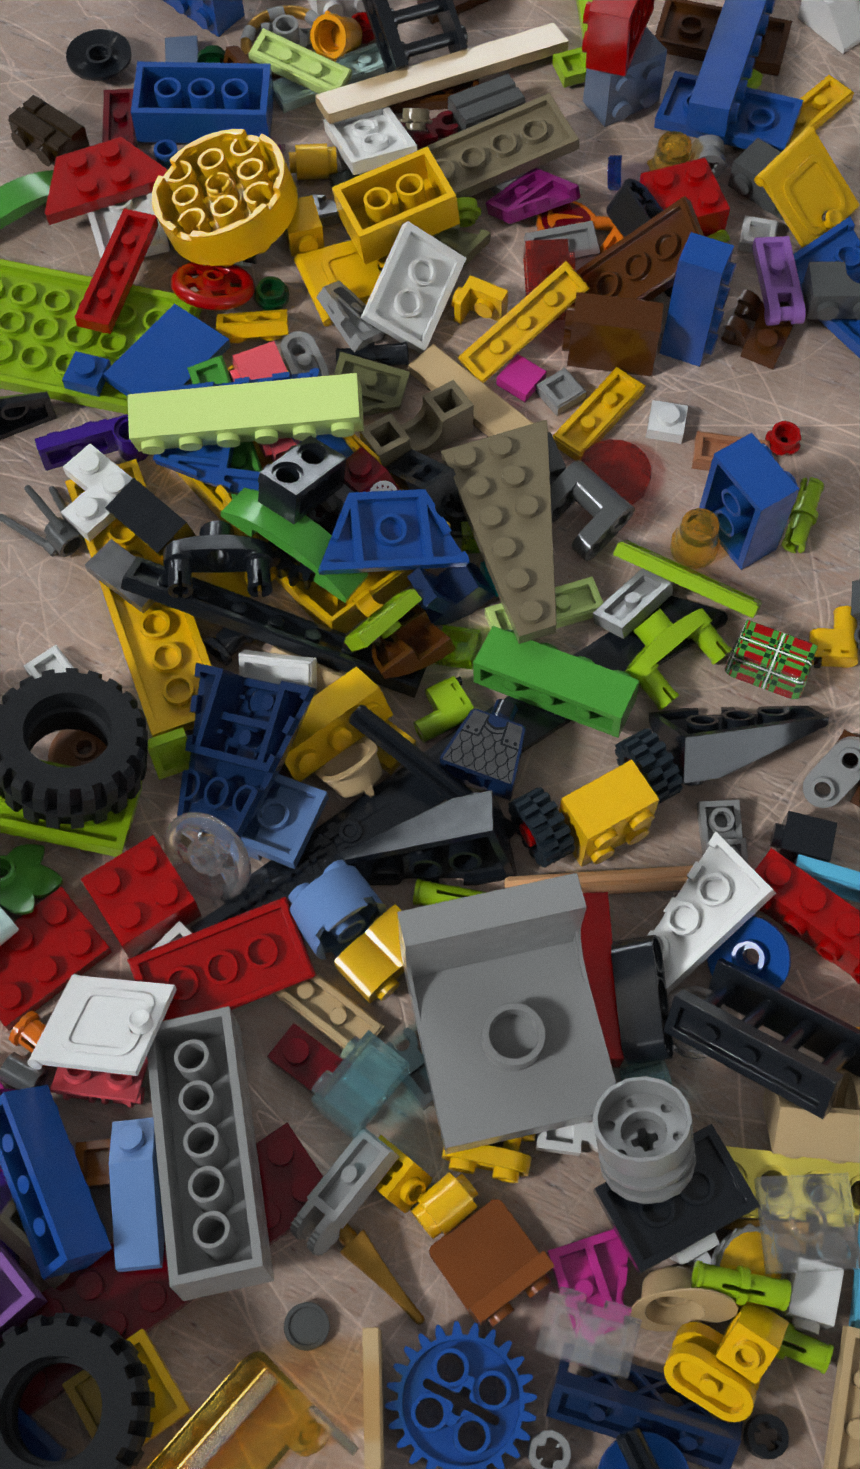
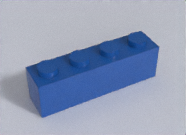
[660,232,736,367]
[0,1085,112,1280]

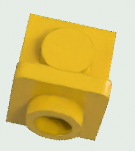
[451,275,508,324]
[375,1135,432,1213]

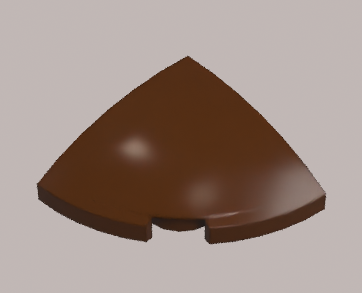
[372,604,456,679]

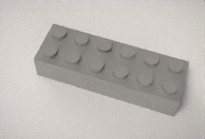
[147,1006,274,1301]

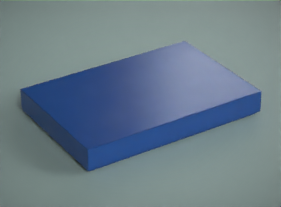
[103,304,231,397]

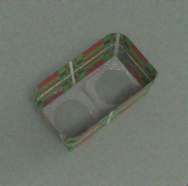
[725,619,818,699]

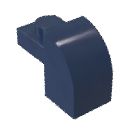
[407,562,495,625]

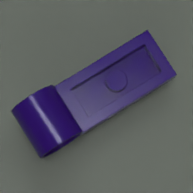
[34,414,149,471]

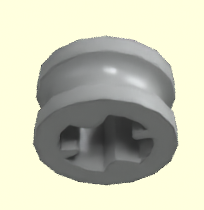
[528,1430,571,1469]

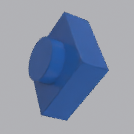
[62,351,111,397]

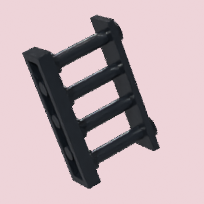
[362,0,468,73]
[664,958,860,1119]

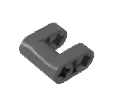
[550,460,635,561]

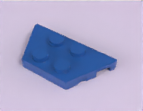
[318,489,469,575]

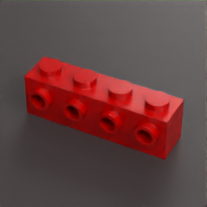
[754,848,860,984]

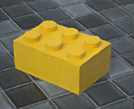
[332,146,460,265]

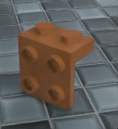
[429,1199,555,1327]

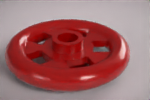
[171,262,255,310]

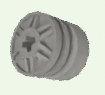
[593,1076,696,1204]

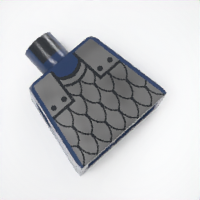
[440,699,526,801]

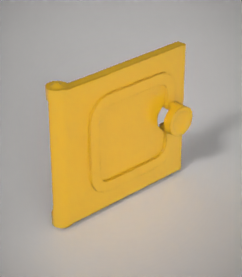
[754,126,860,248]
[293,240,388,327]

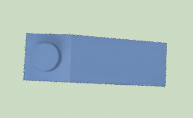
[109,1117,165,1272]

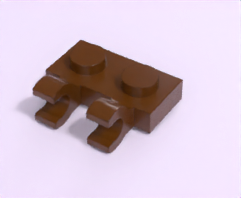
[721,289,794,370]

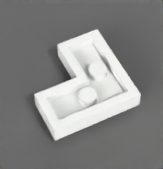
[61,444,133,542]

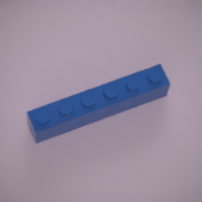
[685,0,776,137]

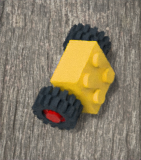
[508,728,683,868]

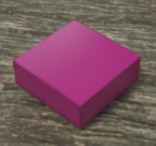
[496,354,547,402]

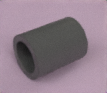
[0,1052,49,1089]

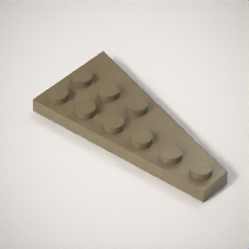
[441,420,557,644]

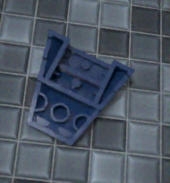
[176,663,316,842]

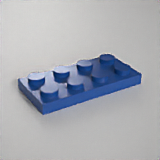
[654,71,803,152]

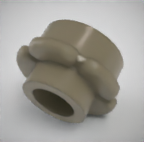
[400,108,433,131]

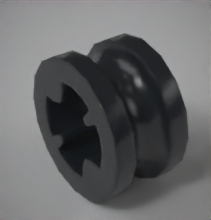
[742,1414,789,1459]

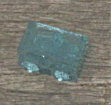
[311,1030,410,1140]

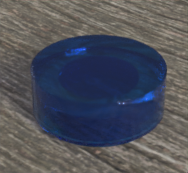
[607,155,623,191]

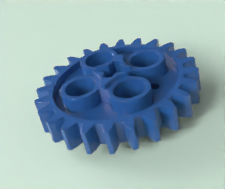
[385,1321,537,1469]

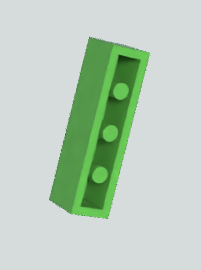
[473,626,639,738]

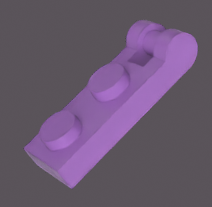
[752,236,806,326]

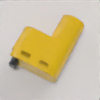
[809,606,858,668]

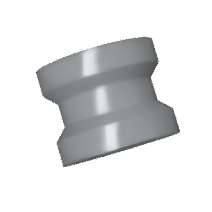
[691,134,726,178]

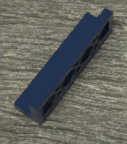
[546,1342,742,1469]

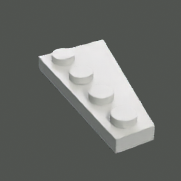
[647,832,776,995]

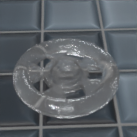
[164,812,251,900]

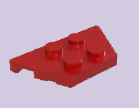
[45,137,168,225]

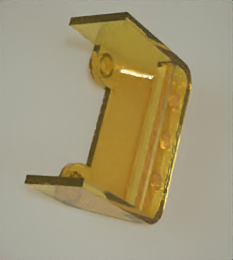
[146,1351,359,1469]

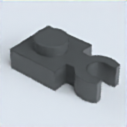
[385,1028,434,1110]

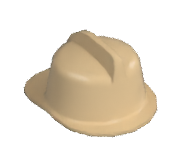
[314,736,383,798]
[630,1264,739,1332]

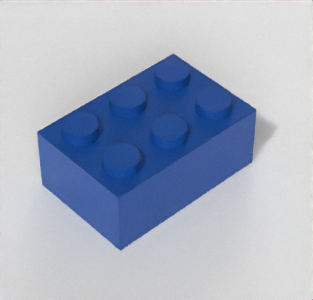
[697,433,799,570]

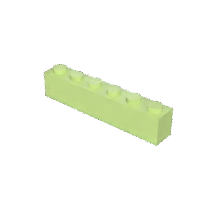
[127,373,364,455]

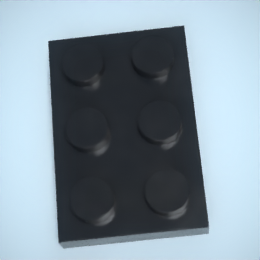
[593,1124,760,1275]

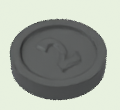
[284,1302,330,1351]

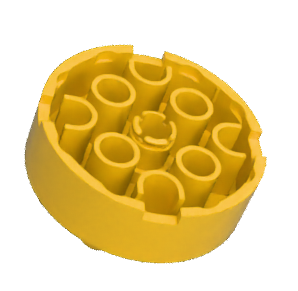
[152,129,298,267]

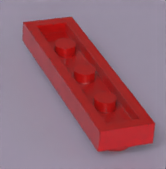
[74,208,159,334]

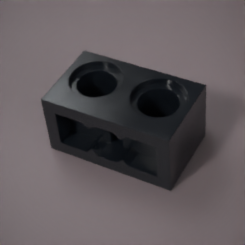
[258,435,347,524]

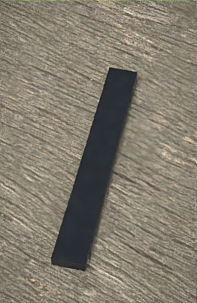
[121,556,426,698]

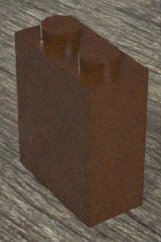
[562,292,664,377]

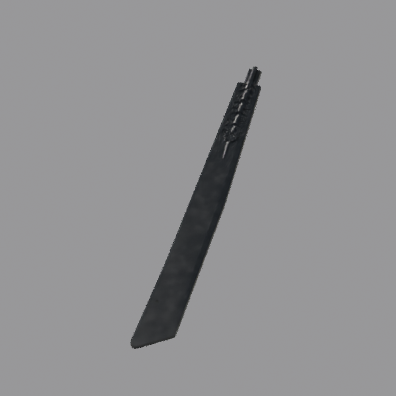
[191,595,728,933]

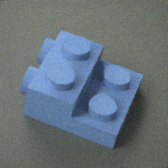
[219,774,329,869]

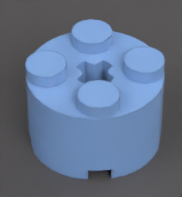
[288,860,387,960]

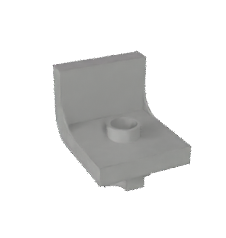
[397,873,616,1154]

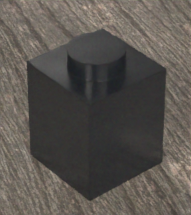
[770,811,837,863]

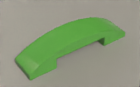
[0,170,54,229]
[220,488,368,603]

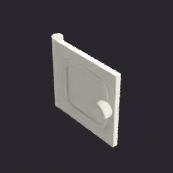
[27,974,177,1076]

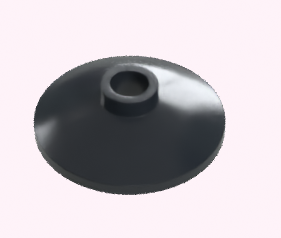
[66,29,132,81]

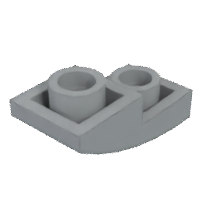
[697,799,748,864]

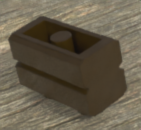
[8,95,90,166]

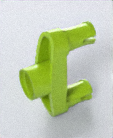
[625,608,732,711]

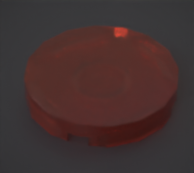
[580,439,651,505]

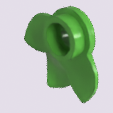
[0,844,63,914]

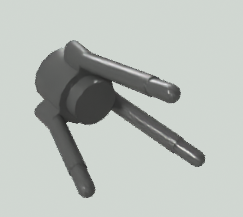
[0,485,84,557]

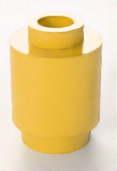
[289,143,337,180]
[411,1172,478,1240]

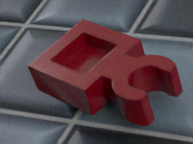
[398,110,458,150]

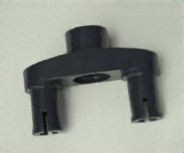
[163,520,274,598]

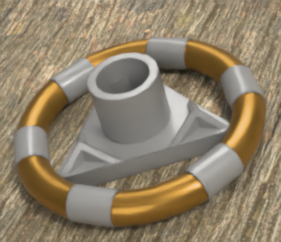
[240,5,321,79]

